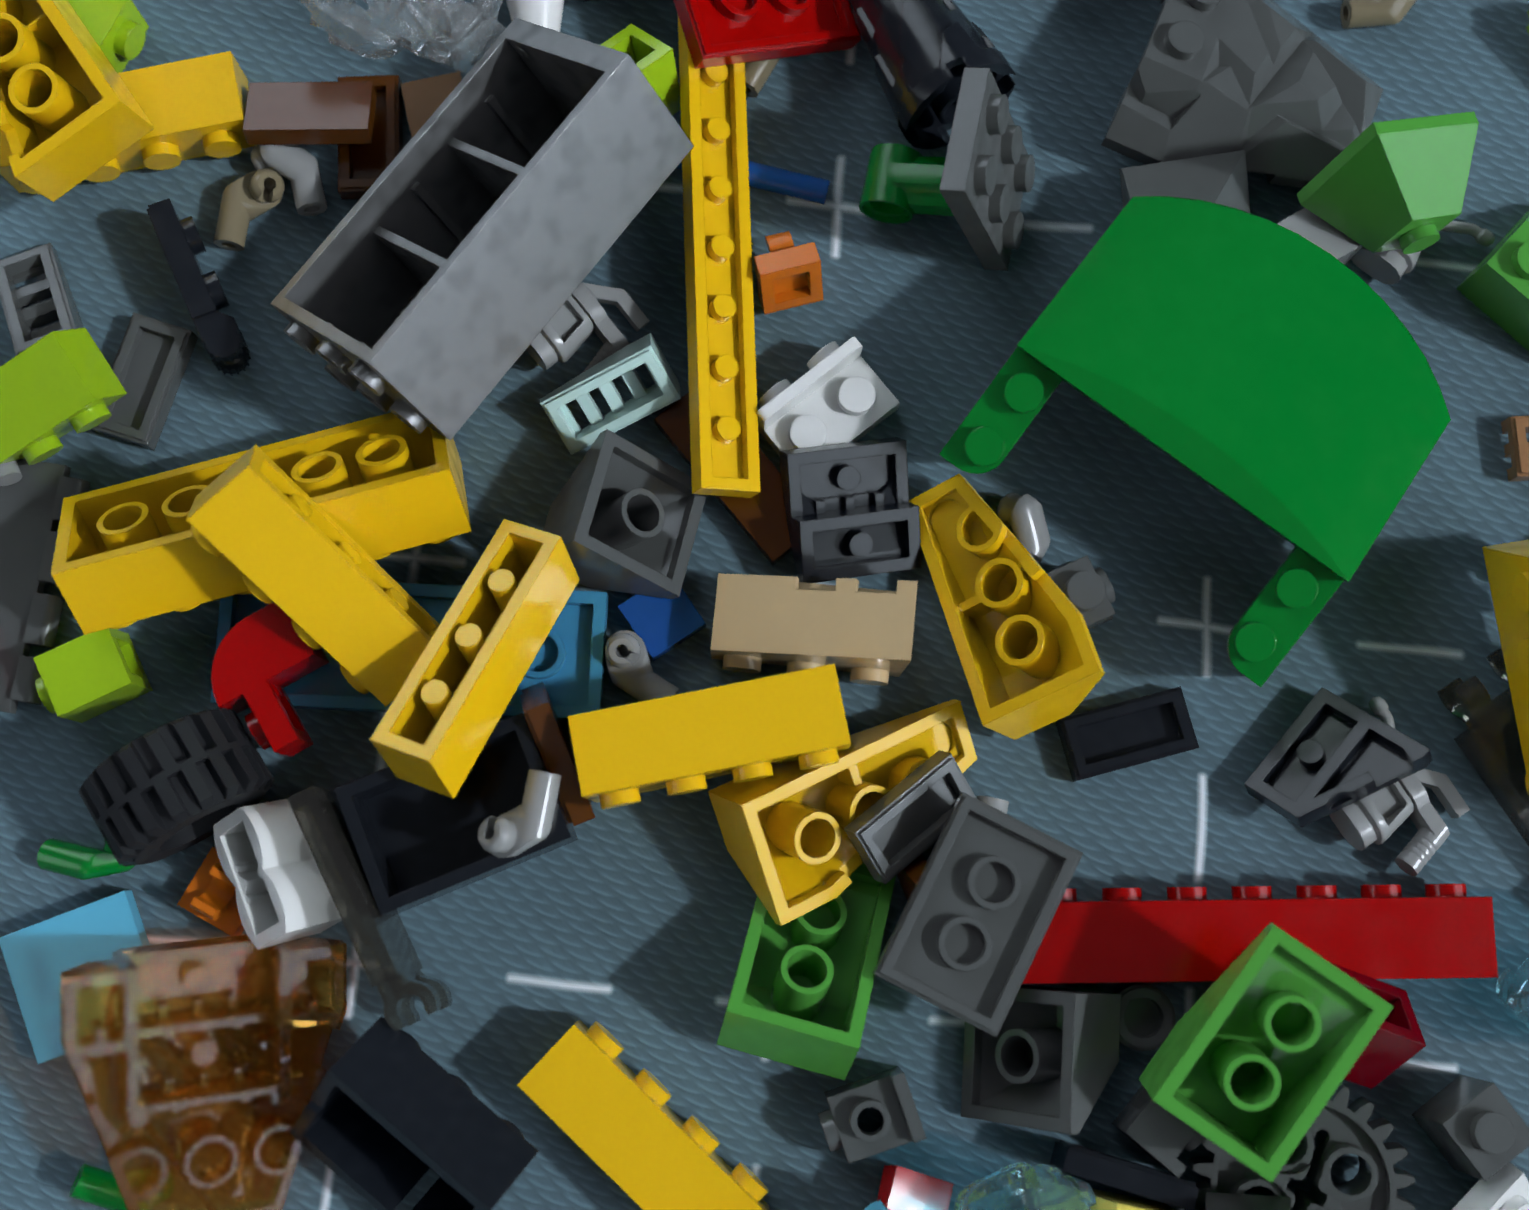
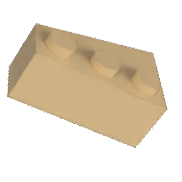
[710,573,918,686]

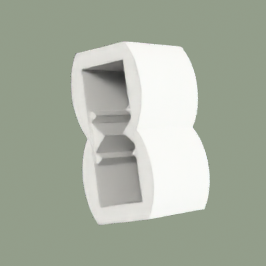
[213,796,348,950]

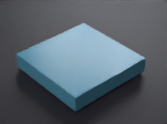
[0,890,172,1064]

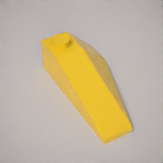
[909,474,1105,740]
[708,699,977,926]

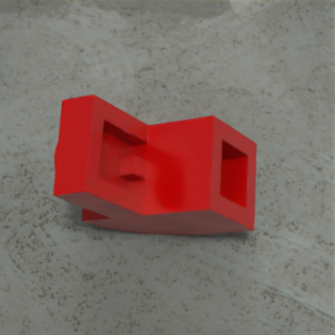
[211,602,329,757]

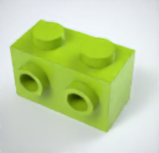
[0,328,127,465]

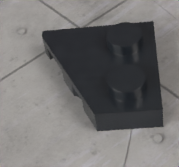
[1244,687,1432,828]

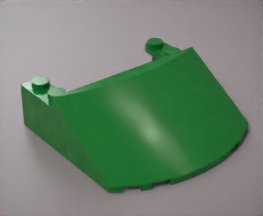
[939,196,1451,687]

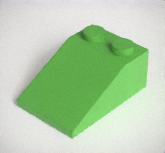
[717,863,896,1081]
[1138,922,1394,1183]

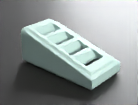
[540,333,681,455]

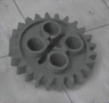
[1188,1083,1415,1210]

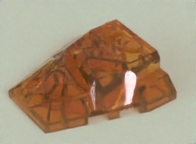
[60,934,347,1210]

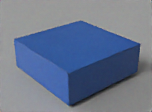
[618,589,706,661]

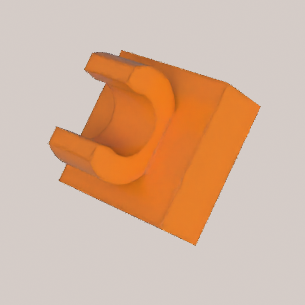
[754,231,823,315]
[177,847,244,937]

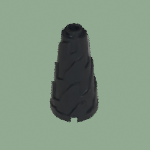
[850,0,1016,149]

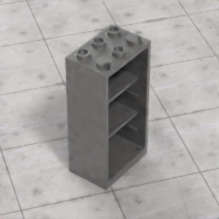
[270,18,694,441]

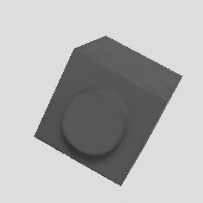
[1411,1075,1529,1181]

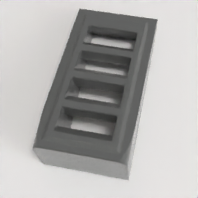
[0,243,84,355]

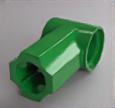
[859,143,954,224]

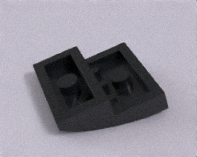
[779,437,922,583]

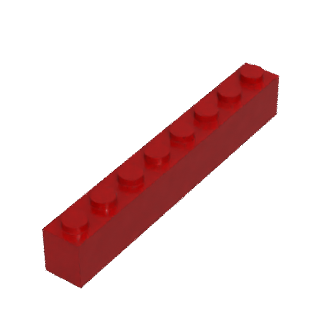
[1022,884,1498,984]

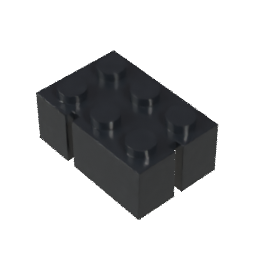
[334,713,578,915]
[290,1016,539,1210]

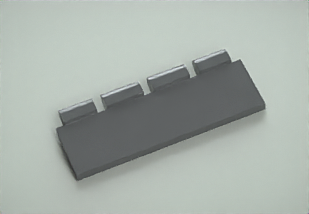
[0,459,91,714]

